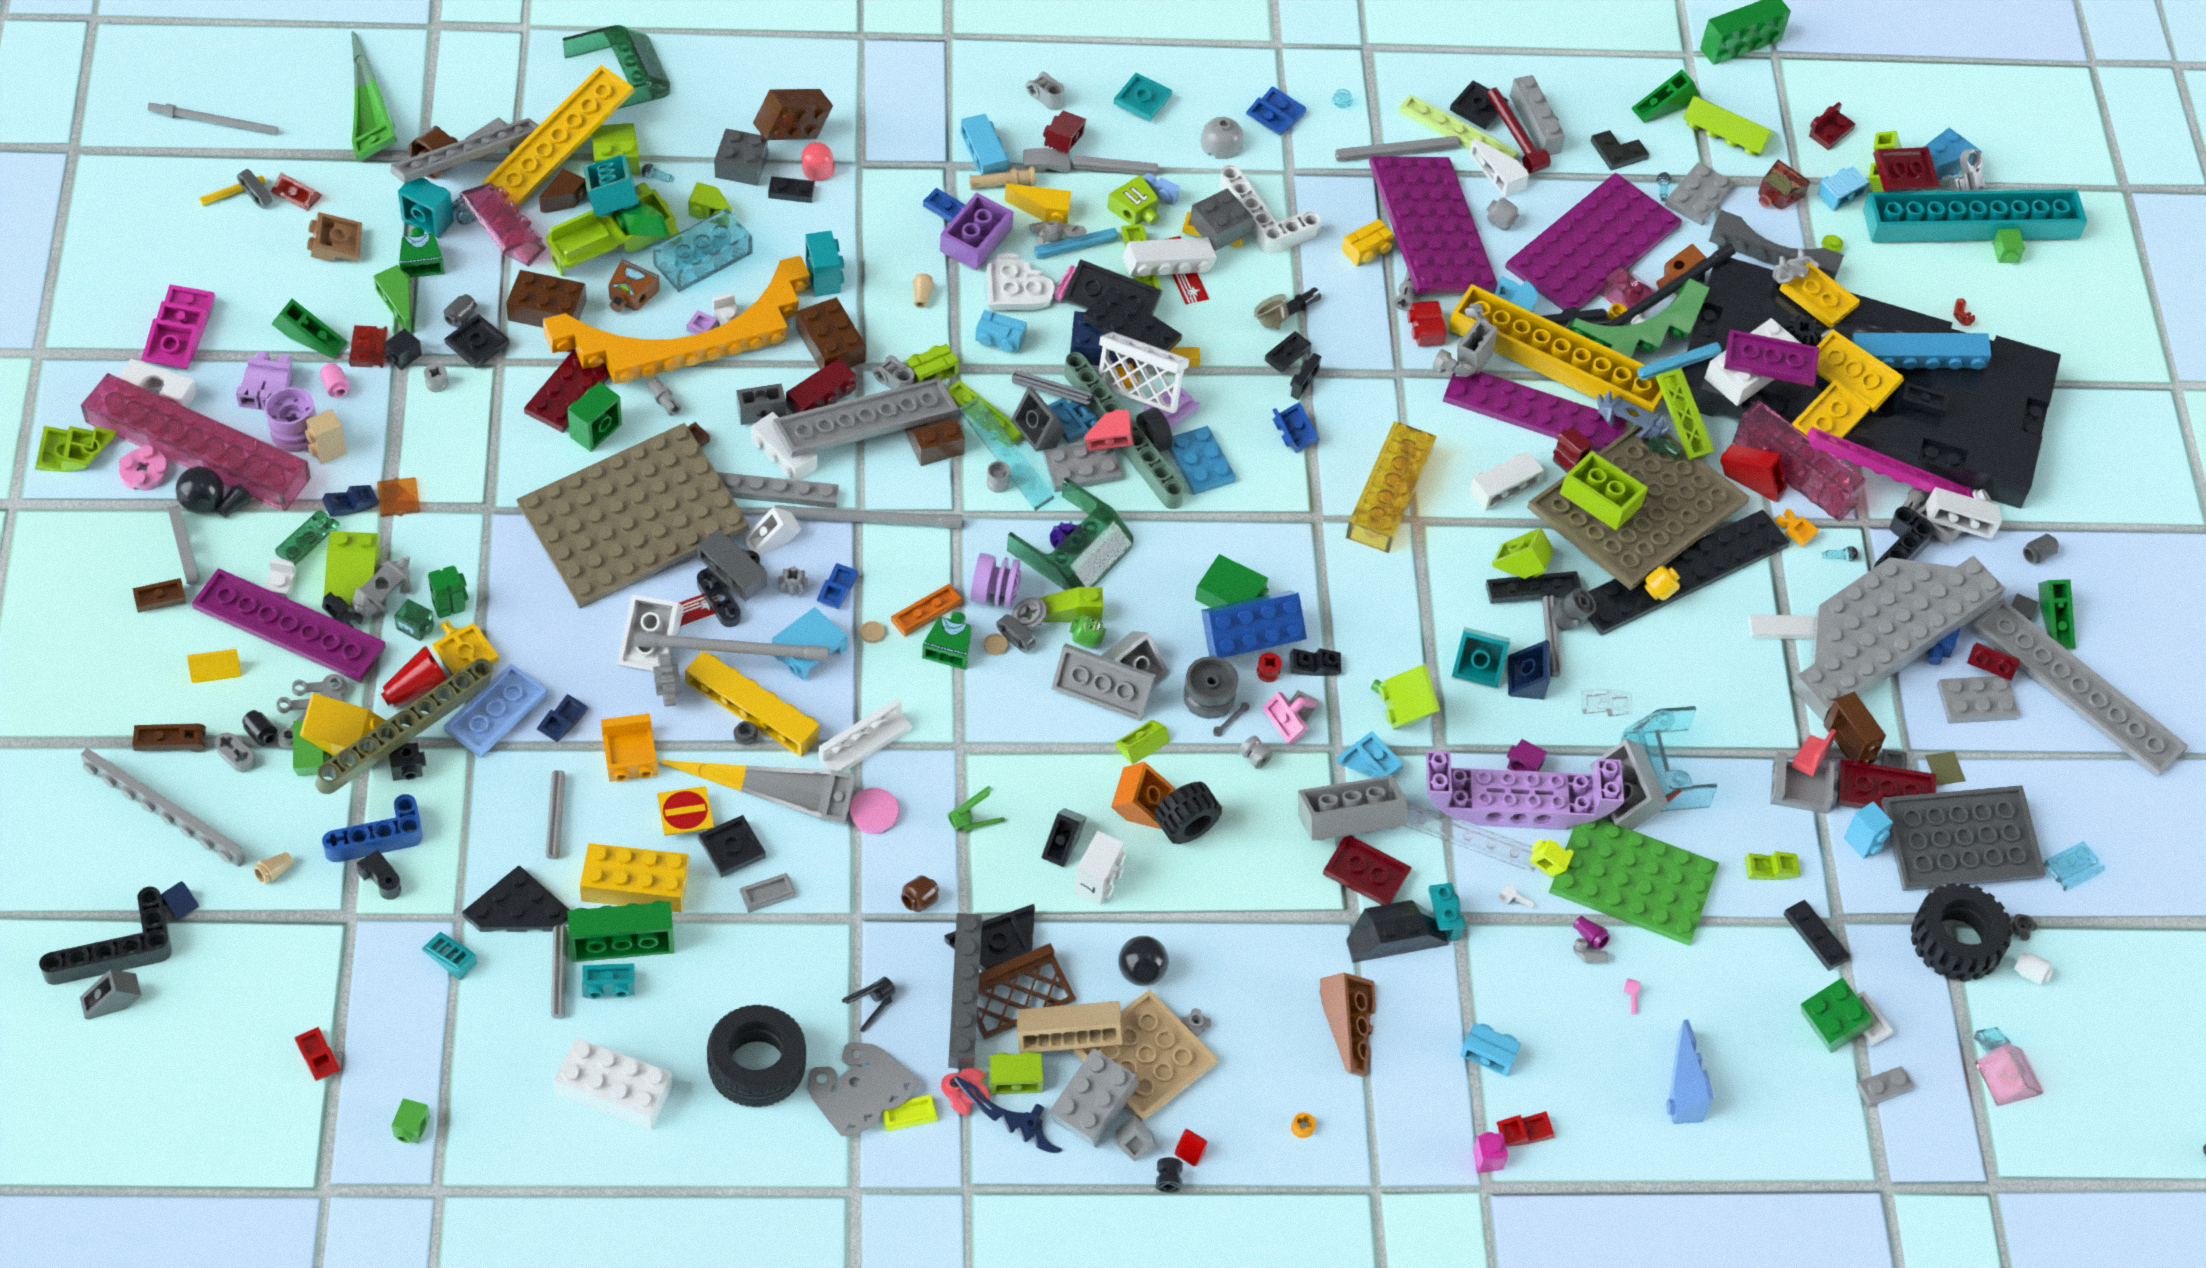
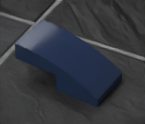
[322,485,379,517]
[536,694,588,742]

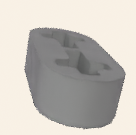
[215,732,255,773]

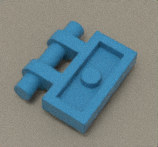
[1048,398,1098,443]

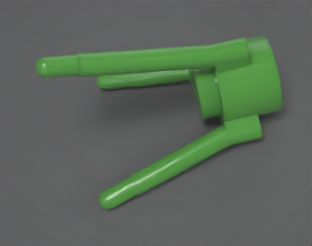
[947,786,1005,833]

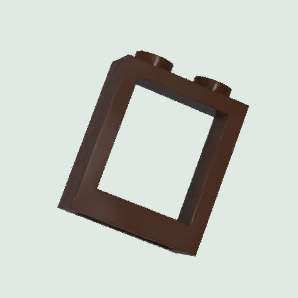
[1823,691,1886,764]

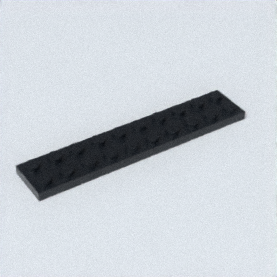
[1587,509,1790,636]

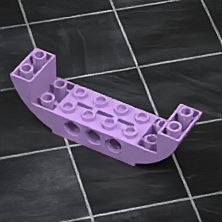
[1426,751,1624,830]

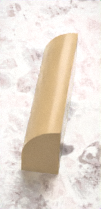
[1017,1001,1123,1054]

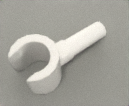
[1498,885,1534,908]

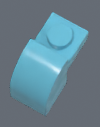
[1495,276,1537,312]

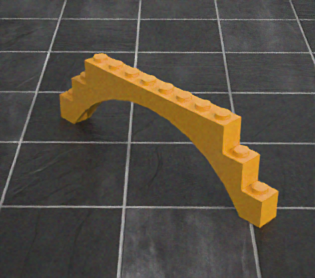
[543,255,810,385]

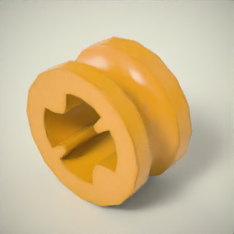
[1291,1112,1316,1139]

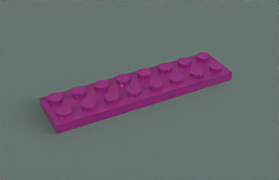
[1442,371,1628,452]
[192,568,386,683]

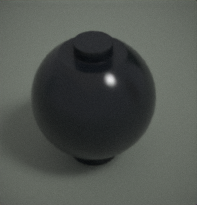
[175,466,224,514]
[1118,935,1169,986]

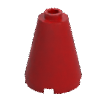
[381,646,447,708]

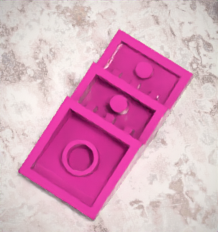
[141,284,216,370]

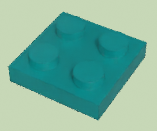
[1113,72,1172,122]

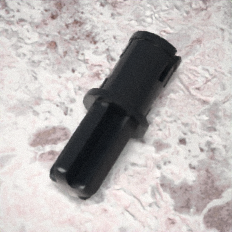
[1286,287,1321,317]

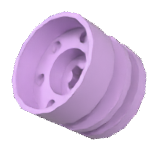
[264,387,316,450]
[970,552,1021,609]

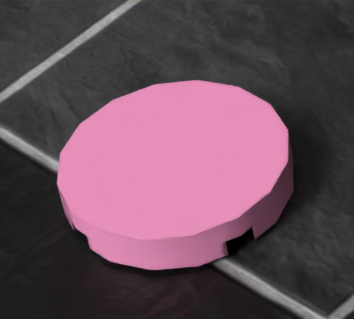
[850,788,899,834]

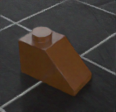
[539,168,587,213]

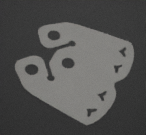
[808,1042,919,1136]

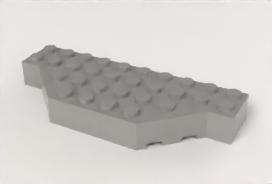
[1792,555,2005,722]

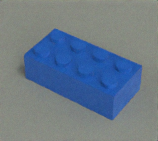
[1201,590,1307,658]

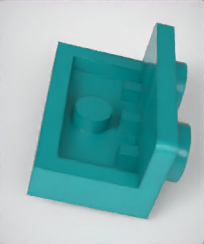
[1428,883,1465,941]
[582,963,635,999]

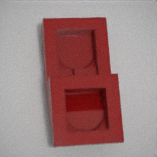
[294,1026,340,1082]
[1496,1111,1555,1147]

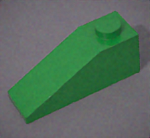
[1631,69,1700,123]
[616,199,669,237]
[271,298,347,359]
[2038,579,2076,649]

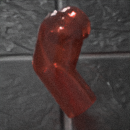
[1953,298,1975,326]

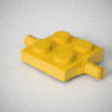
[432,620,499,680]

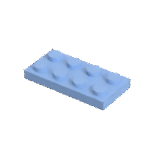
[443,663,548,758]

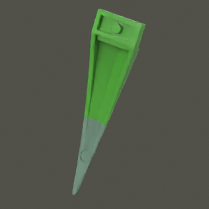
[351,31,398,161]

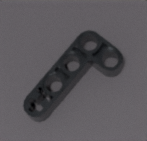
[1873,506,1934,568]

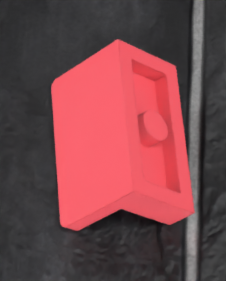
[1791,729,1837,777]

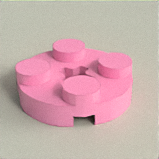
[119,445,168,491]

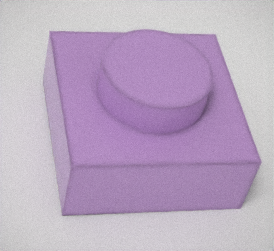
[686,310,718,335]

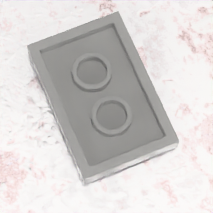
[1665,162,1735,226]
[1043,443,1122,492]
[1937,676,2019,724]

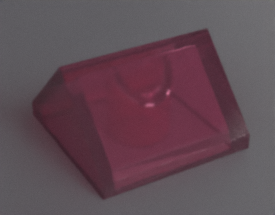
[1975,1043,2044,1106]

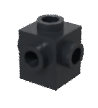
[389,742,427,781]

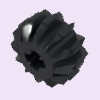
[1784,315,1822,346]

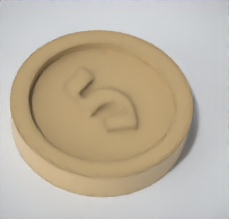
[860,621,884,643]
[984,633,1008,656]

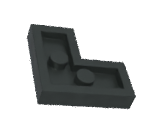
[1590,130,1649,171]

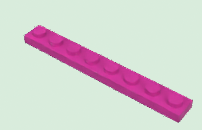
[1807,427,1974,498]

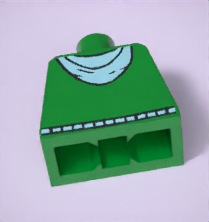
[399,227,445,278]
[922,612,971,670]

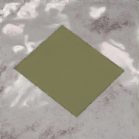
[1925,751,1966,786]

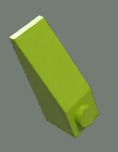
[1030,587,1103,623]

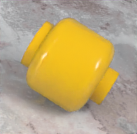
[1645,566,1680,600]

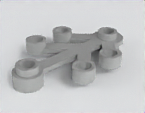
[276,674,347,750]

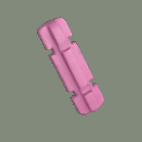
[1053,265,1076,302]

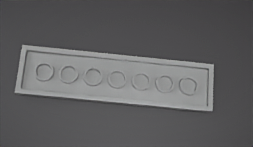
[772,378,959,458]

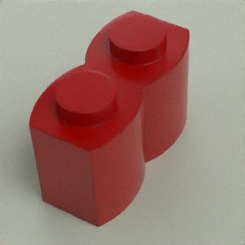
[1407,301,1447,346]

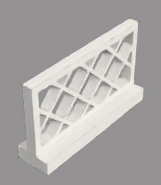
[1098,332,1190,413]

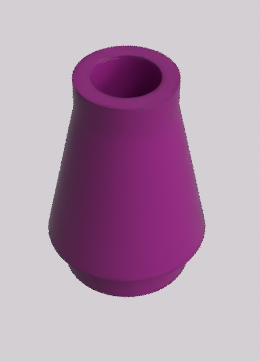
[1573,916,1610,950]

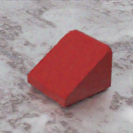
[1174,1128,1208,1167]

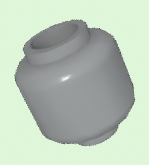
[1486,197,1519,230]

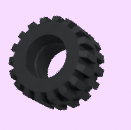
[1154,781,1222,844]

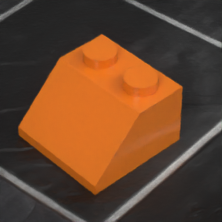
[1111,761,1175,829]

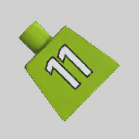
[1107,175,1160,226]

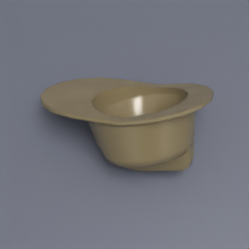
[1254,294,1289,330]

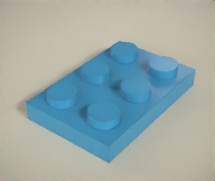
[1168,425,1236,495]

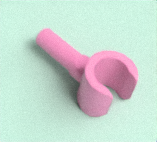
[1623,978,1640,1015]

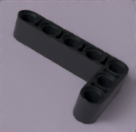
[39,886,172,985]

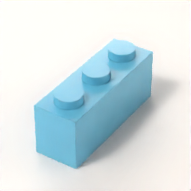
[960,113,1010,175]

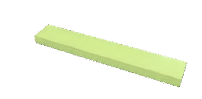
[1399,94,1519,159]

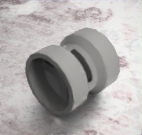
[986,461,1010,493]
[1239,735,1273,769]

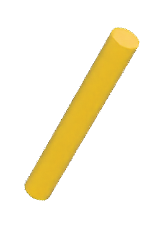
[199,175,266,206]

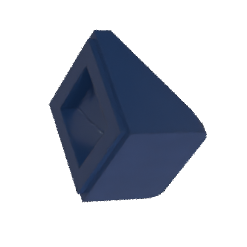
[161,881,199,920]

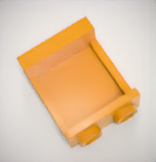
[601,713,658,782]

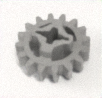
[653,653,681,707]

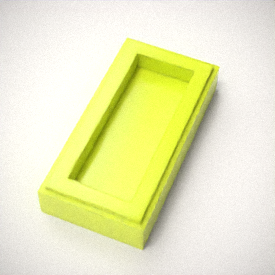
[882,1094,937,1132]

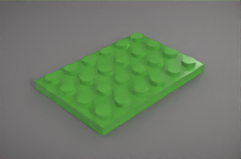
[1549,818,1719,946]

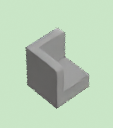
[1115,1115,1154,1162]

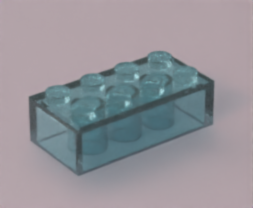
[652,208,753,293]

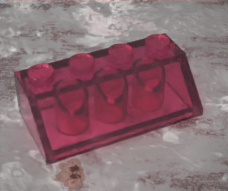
[459,183,547,267]

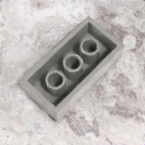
[1298,775,1407,841]

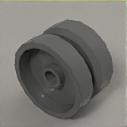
[1183,656,1239,719]

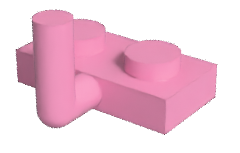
[1262,692,1318,744]

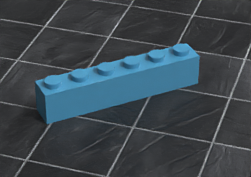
[1851,333,1991,369]

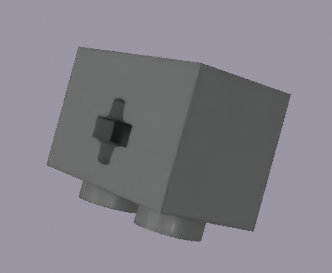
[736,383,786,425]

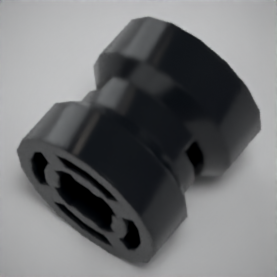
[1156,1157,1183,1193]

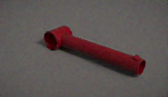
[1487,87,1551,174]

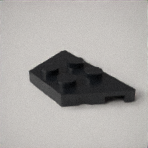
[944,904,1035,971]

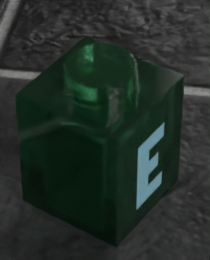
[394,599,434,641]

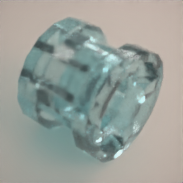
[452,196,478,225]

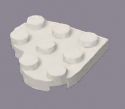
[986,253,1055,310]

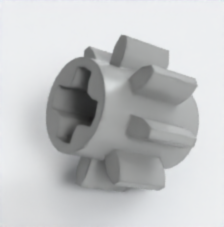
[778,566,808,597]

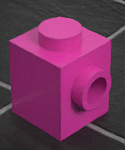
[1473,1132,1508,1173]

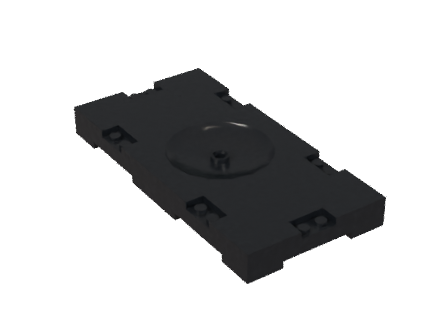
[1682,257,2061,509]

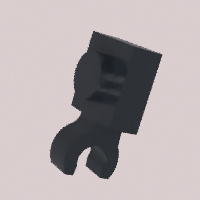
[322,592,363,628]

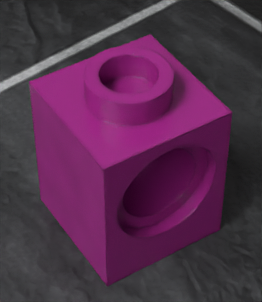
[1507,739,1547,772]

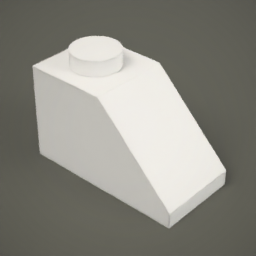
[743,507,801,555]

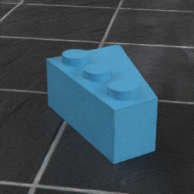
[1924,127,1982,181]

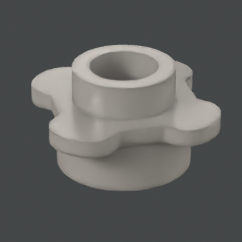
[1181,1008,1211,1037]

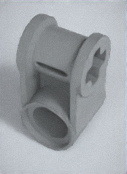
[1025,71,1064,110]
[872,355,915,389]

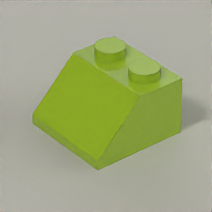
[1491,527,1554,579]

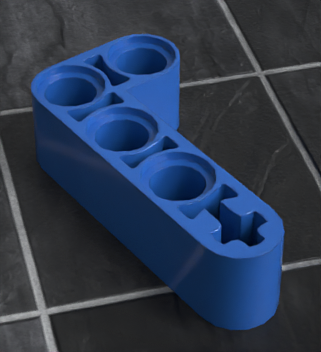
[322,794,423,862]

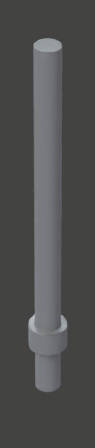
[147,102,279,135]

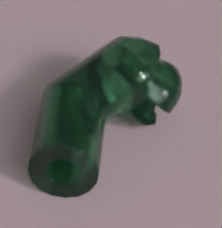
[1647,437,1682,459]

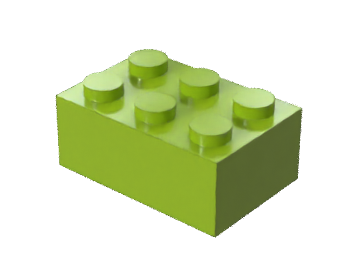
[1560,451,1648,530]

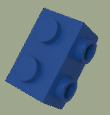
[1272,402,1320,453]

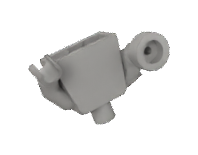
[1432,304,1498,377]

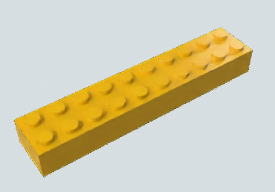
[1448,284,1666,417]

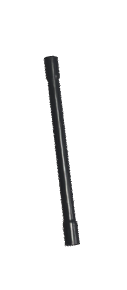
[1603,243,1736,327]

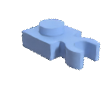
[1144,174,1180,206]

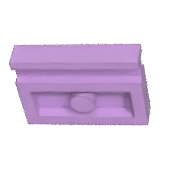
[1144,387,1200,429]

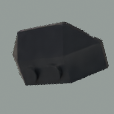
[1346,900,1449,963]

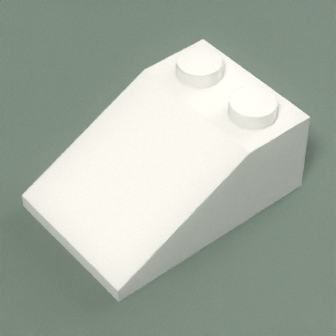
[617,594,684,672]

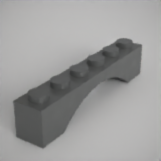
[1709,210,1844,280]
[948,913,982,1069]

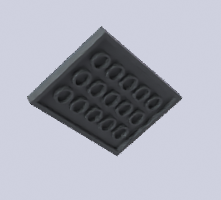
[1881,785,2046,891]

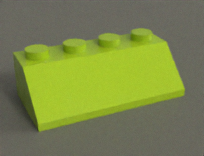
[1683,96,1776,156]

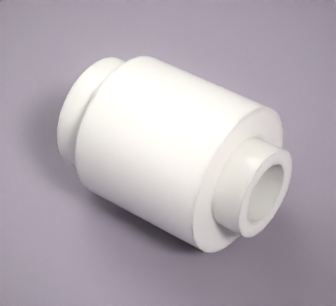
[2014,952,2054,985]

